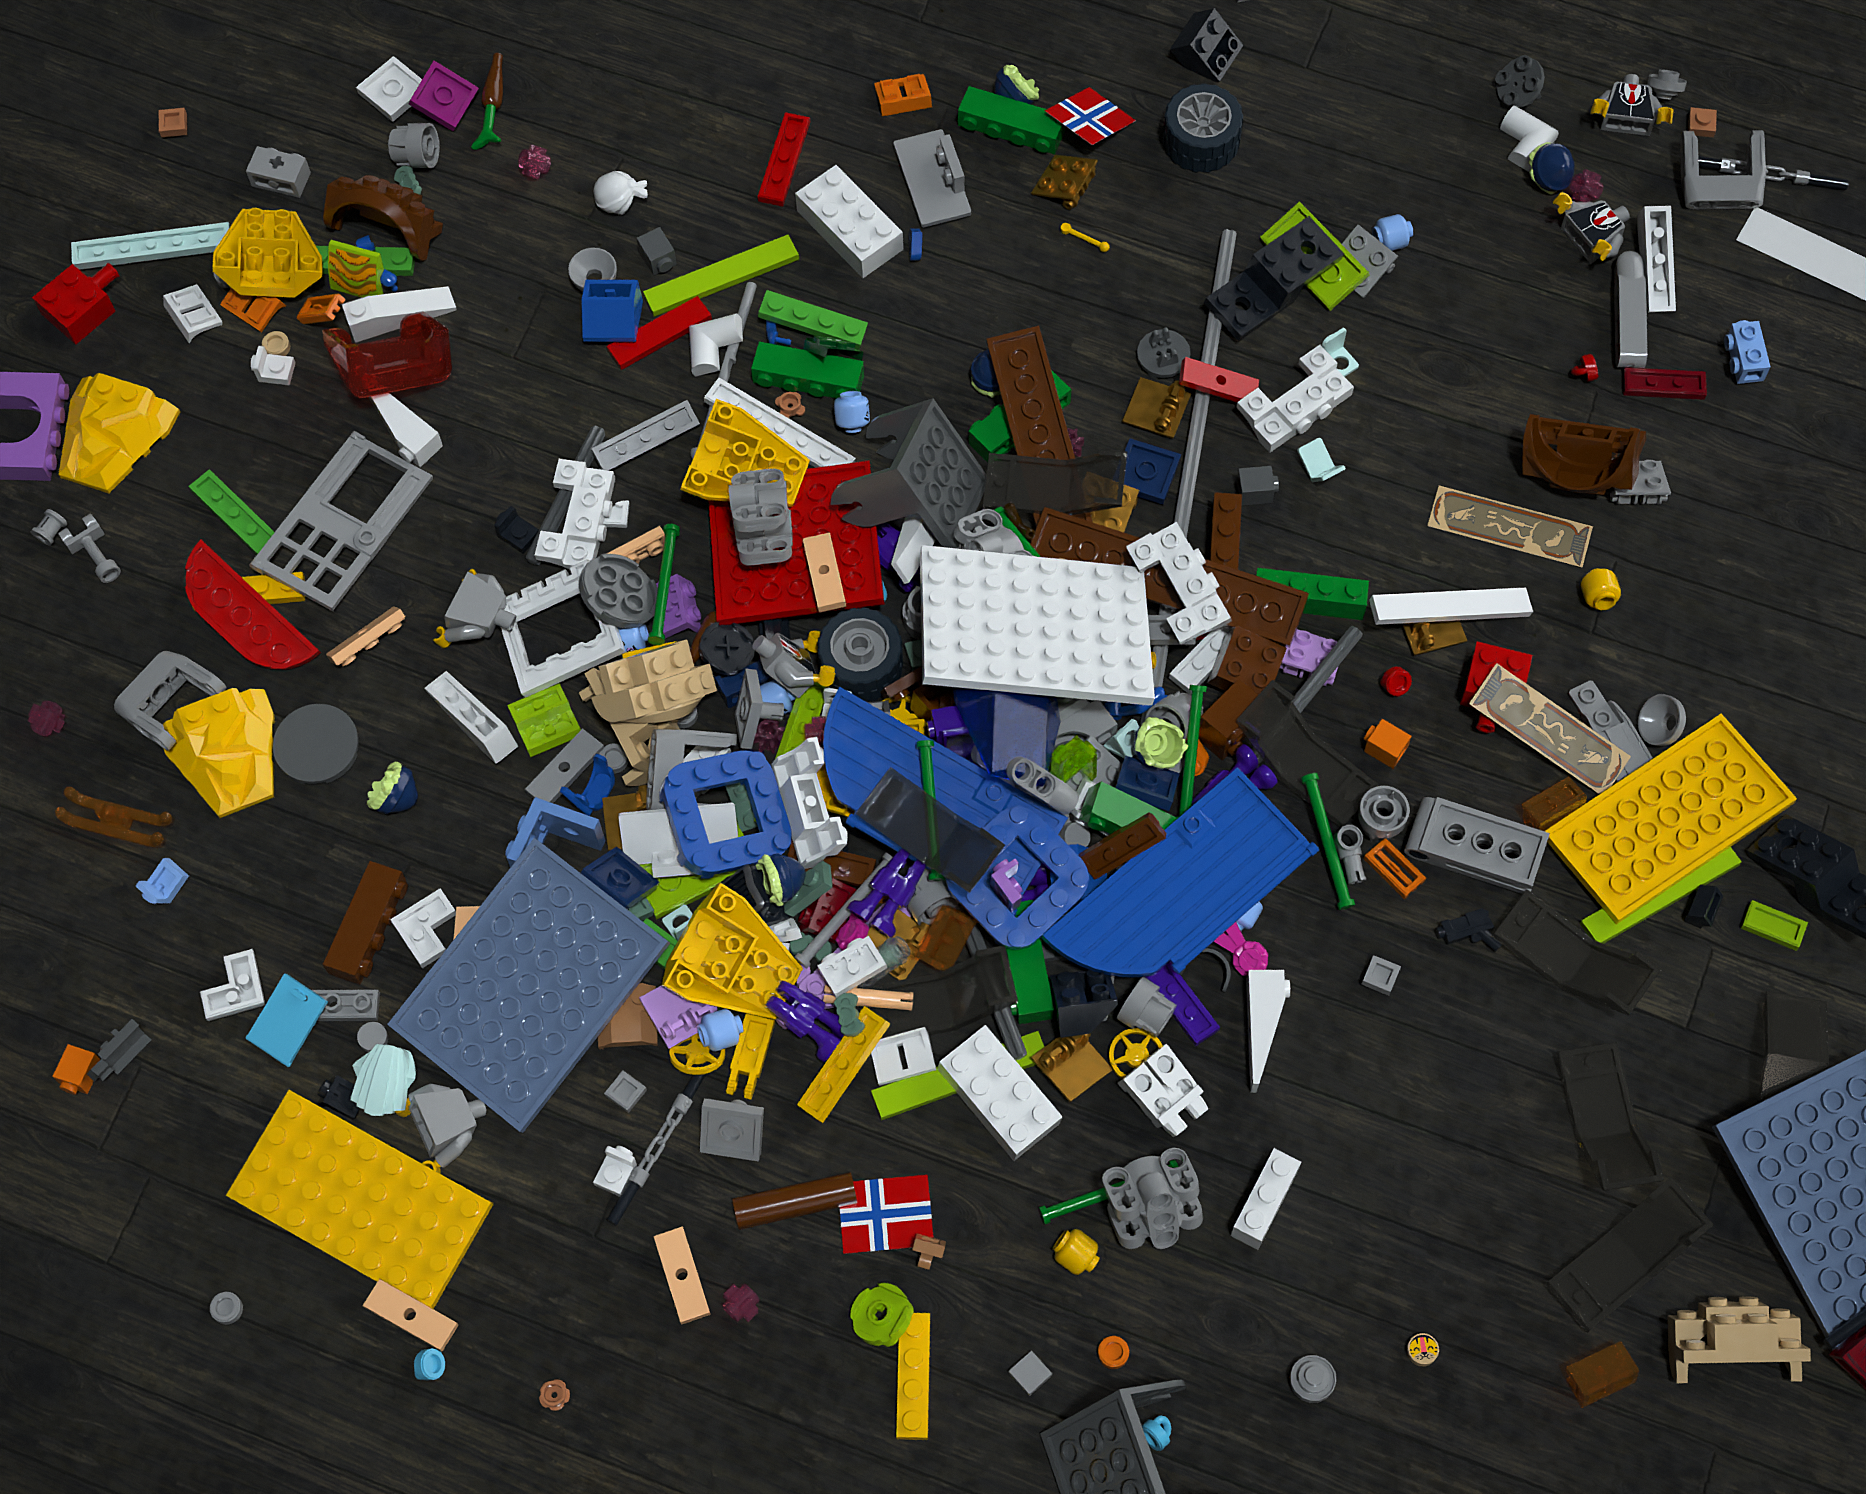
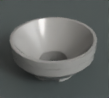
[568,248,617,291]
[1638,694,1686,746]

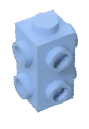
[1724,320,1770,384]

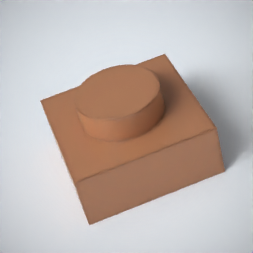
[1688,107,1717,137]
[159,108,187,137]

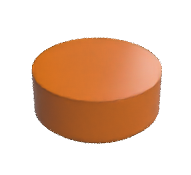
[1098,1336,1129,1369]

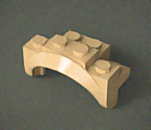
[591,640,717,723]
[579,667,680,786]
[1668,1297,1811,1383]

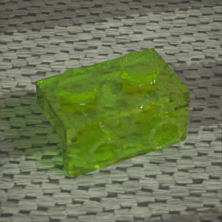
[1051,735,1097,783]

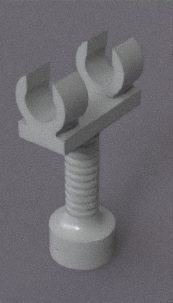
[58,513,121,583]

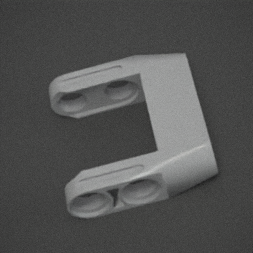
[1680,130,1766,209]
[114,651,227,751]
[646,729,737,810]
[971,741,1079,814]

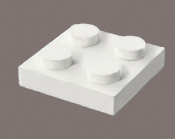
[356,56,422,122]

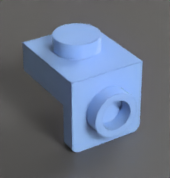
[136,858,189,904]

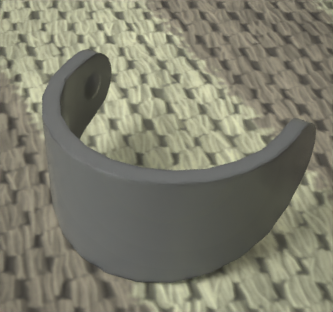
[1179,948,1231,992]

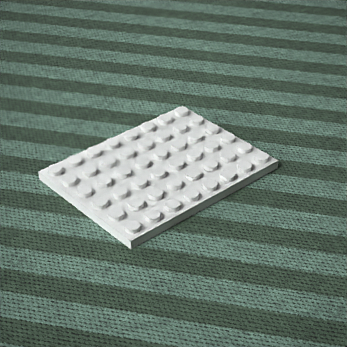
[920,545,1155,706]

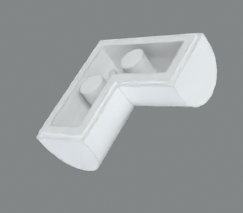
[1500,105,1559,172]
[689,314,743,377]
[200,949,265,1021]

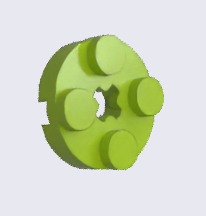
[851,1283,914,1347]

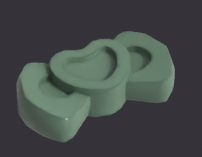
[394,166,422,194]
[790,932,832,964]
[834,993,865,1037]

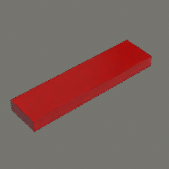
[758,112,810,207]
[607,296,712,370]

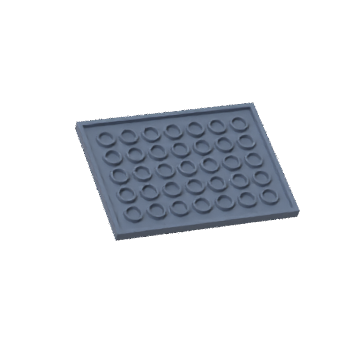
[387,838,670,1133]
[1712,1050,1866,1351]

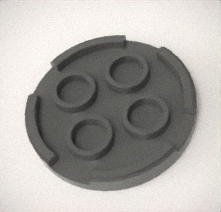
[578,554,658,628]
[273,704,359,785]

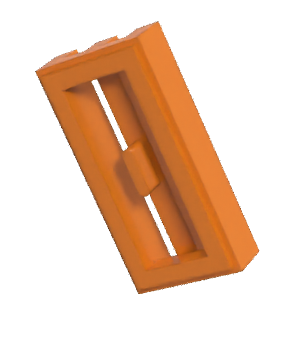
[296,294,345,324]
[1364,838,1426,899]

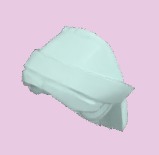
[351,1044,416,1116]

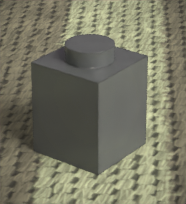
[636,227,677,276]
[1237,466,1279,505]

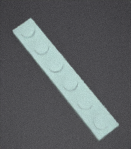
[71,222,230,270]

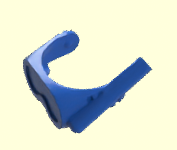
[560,754,615,816]

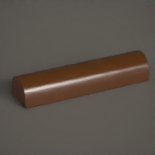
[732,1172,857,1230]

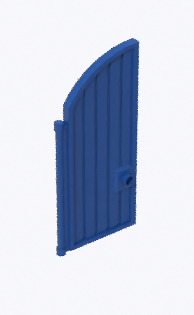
[823,687,1068,916]
[1042,767,1319,977]

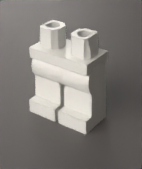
[1118,1044,1208,1137]

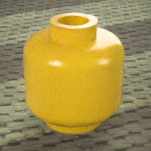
[1581,568,1621,610]
[1053,1229,1100,1275]

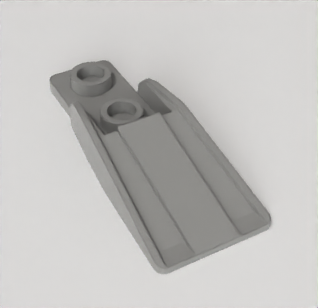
[1568,681,1653,783]

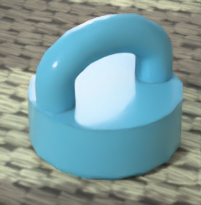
[414,1348,445,1381]
[1142,1415,1171,1451]

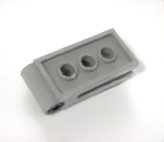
[1404,797,1550,896]

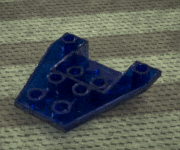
[953,687,1061,787]

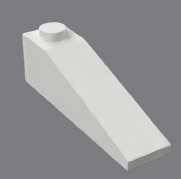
[1637,206,1676,313]
[342,286,457,343]
[359,372,443,467]
[891,513,937,584]
[425,671,518,764]
[1246,970,1290,1093]

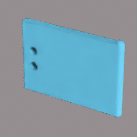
[246,974,328,1067]

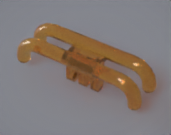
[55,787,172,847]

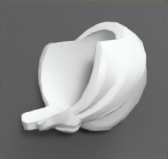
[593,171,648,215]

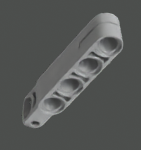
[1614,251,1647,368]

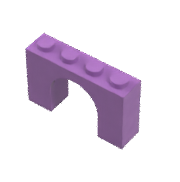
[0,372,69,481]

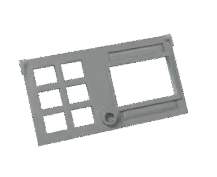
[249,431,433,611]

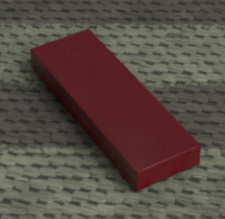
[1623,367,1707,400]

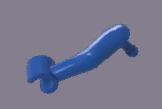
[356,235,398,292]
[766,320,791,345]
[1104,686,1168,720]

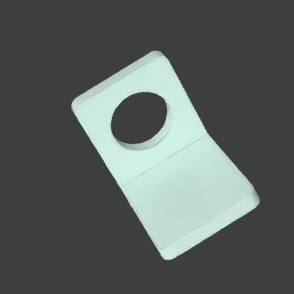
[1322,328,1359,377]
[1297,438,1345,482]
[1104,719,1140,758]
[662,905,693,940]

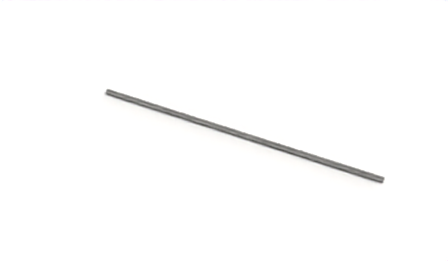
[1103,229,1236,1021]

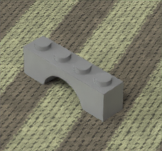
[1004,700,1117,771]

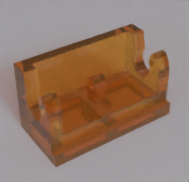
[1522,776,1587,831]
[915,905,977,972]
[1566,1341,1639,1408]

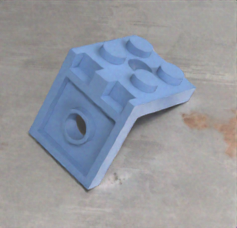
[505,797,605,868]

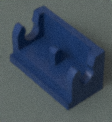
[714,659,774,709]

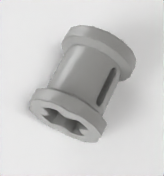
[30,509,67,546]

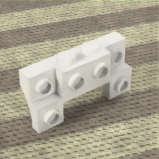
[1237,345,1354,453]
[535,459,615,570]
[1126,522,1232,645]
[772,737,848,869]

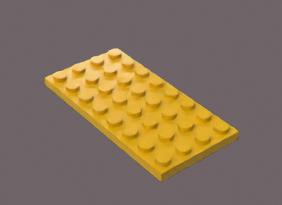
[1545,713,1797,924]
[226,1090,493,1309]

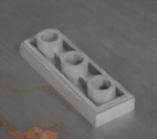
[525,728,604,803]
[306,990,380,1021]

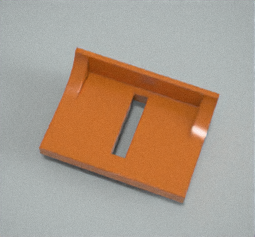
[874,74,932,116]
[220,288,286,332]

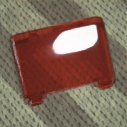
[322,311,452,398]

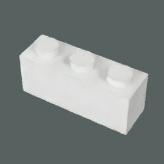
[1231,1148,1301,1250]

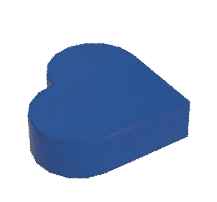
[908,228,922,261]

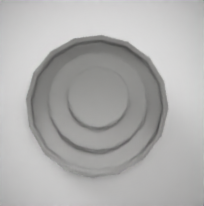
[1647,70,1687,99]
[1289,1355,1336,1403]

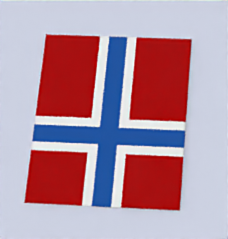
[1045,87,1136,145]
[840,1175,933,1254]

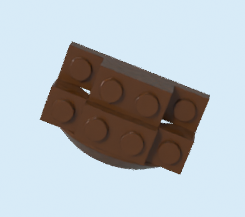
[323,175,443,260]
[1523,414,1646,495]

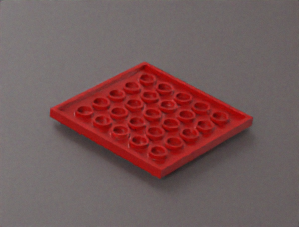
[709,460,885,625]

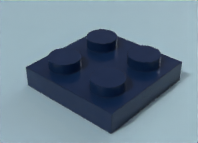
[1113,438,1181,505]
[1115,755,1180,811]
[581,846,660,910]

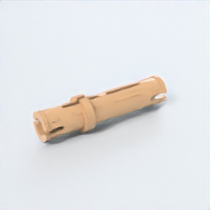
[823,984,913,1011]

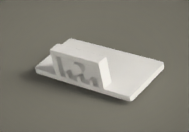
[619,803,738,878]

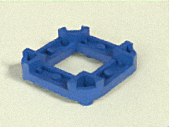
[659,751,792,879]
[946,805,1089,950]

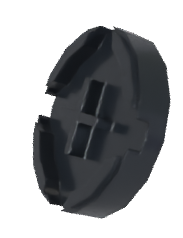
[698,622,755,675]

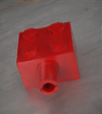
[32,263,119,345]
[1460,641,1533,733]

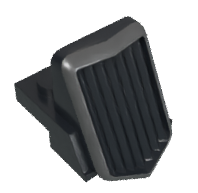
[711,863,790,927]

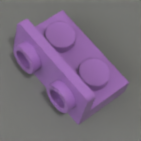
[656,574,701,638]
[990,859,1023,912]

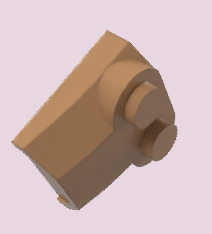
[598,983,658,1049]

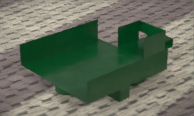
[803,336,863,361]

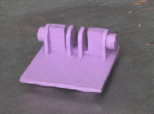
[1280,629,1338,686]
[639,985,717,1049]

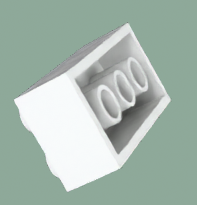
[795,165,903,278]
[938,1025,1062,1161]

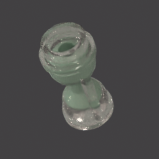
[858,936,910,989]

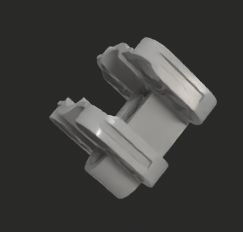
[728,469,793,565]
[954,509,1033,556]
[1102,1148,1203,1249]

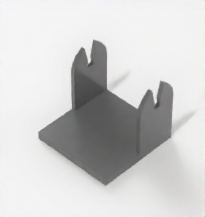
[831,398,990,549]
[1040,1380,1186,1494]

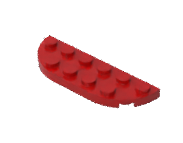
[185,540,321,670]

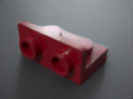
[798,878,857,944]

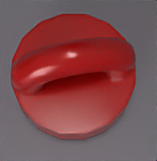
[1571,354,1598,382]
[1380,667,1412,696]

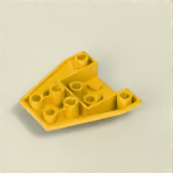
[213,208,322,298]
[680,399,810,507]
[662,883,803,1020]

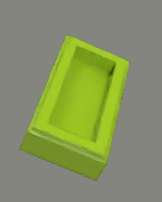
[1740,900,1808,951]

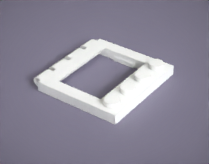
[501,559,626,697]

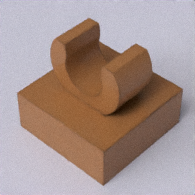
[913,1234,946,1269]

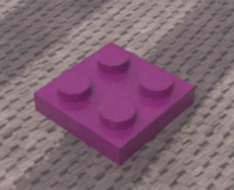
[408,61,479,131]

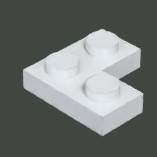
[390,889,456,968]

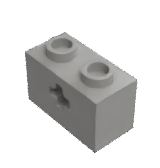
[246,146,311,198]

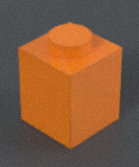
[1364,719,1412,769]
[52,1044,100,1095]

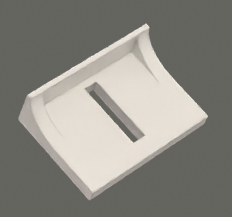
[163,284,222,343]
[871,1027,936,1086]

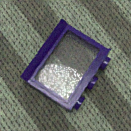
[927,698,1006,761]

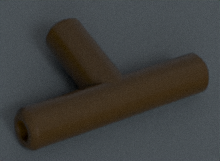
[1004,503,1035,544]

